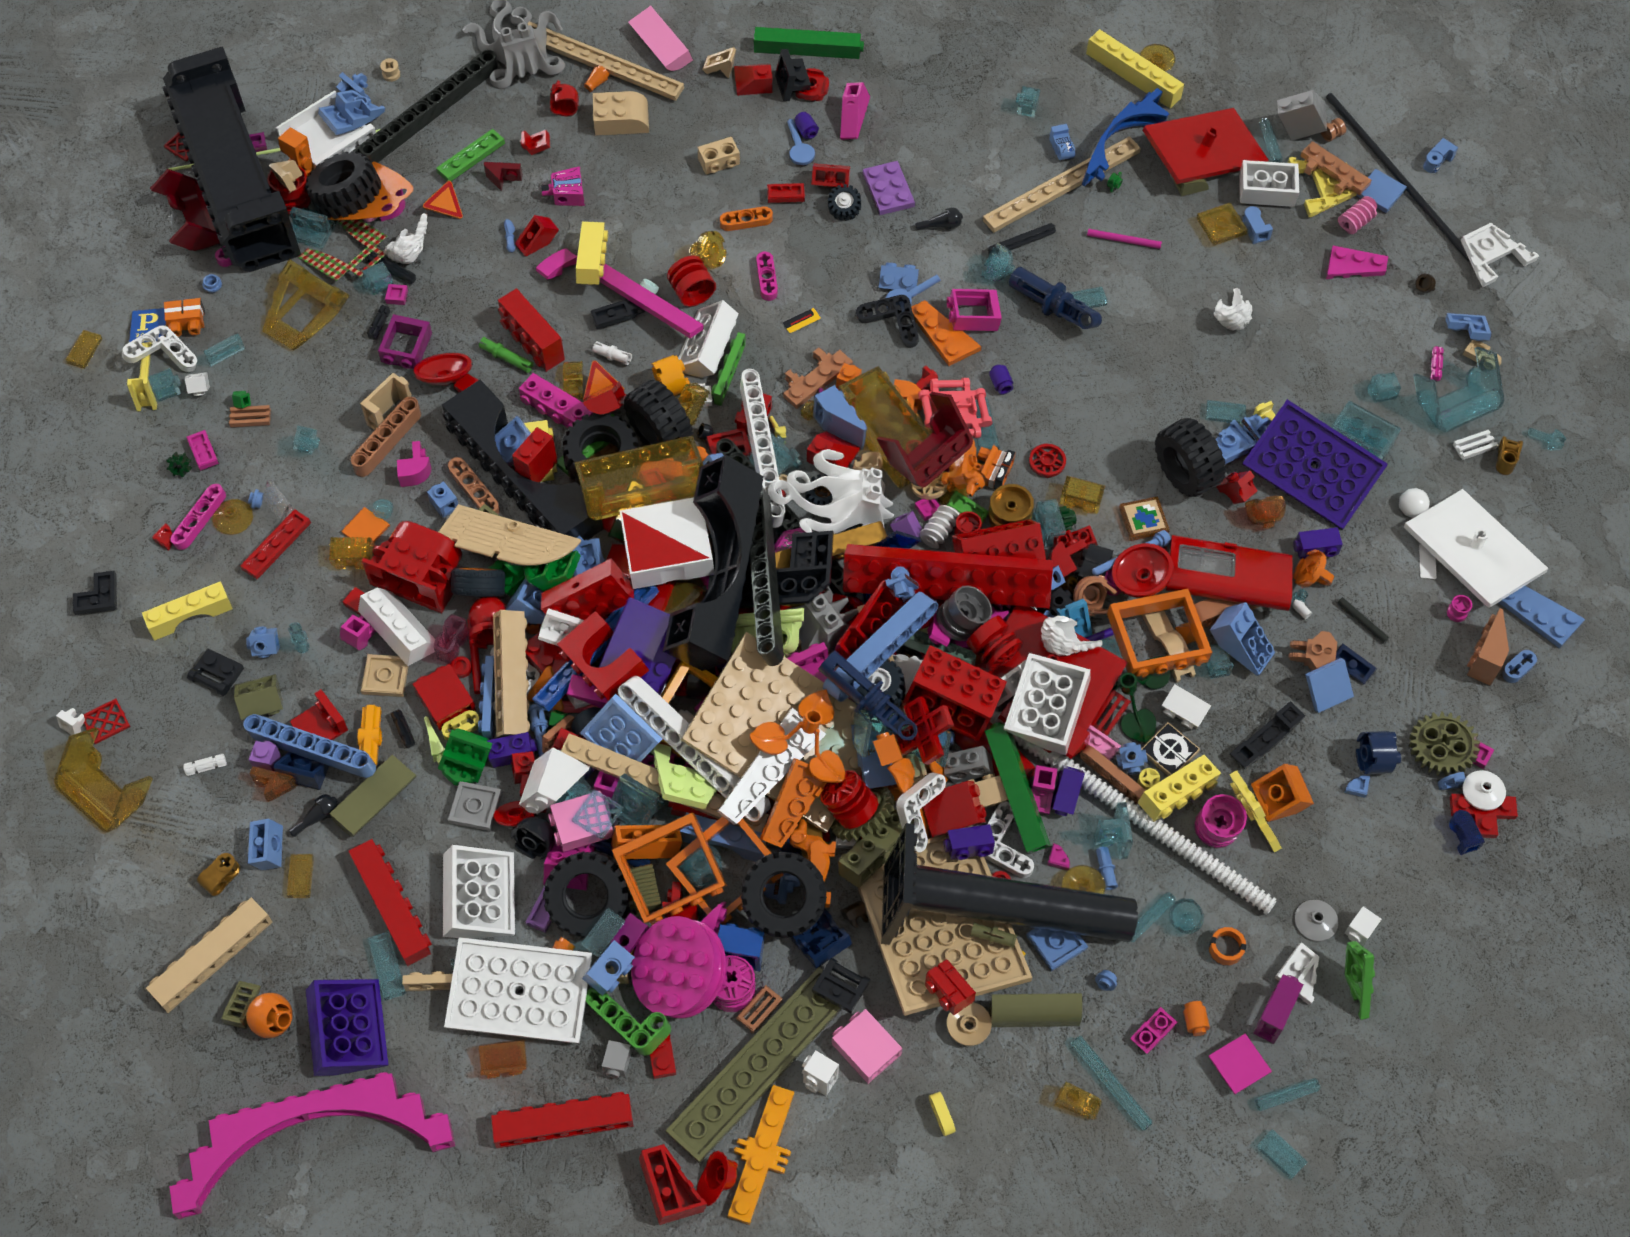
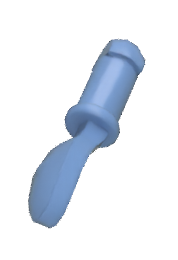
[504,219,516,252]

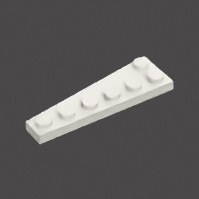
[717,708,826,825]

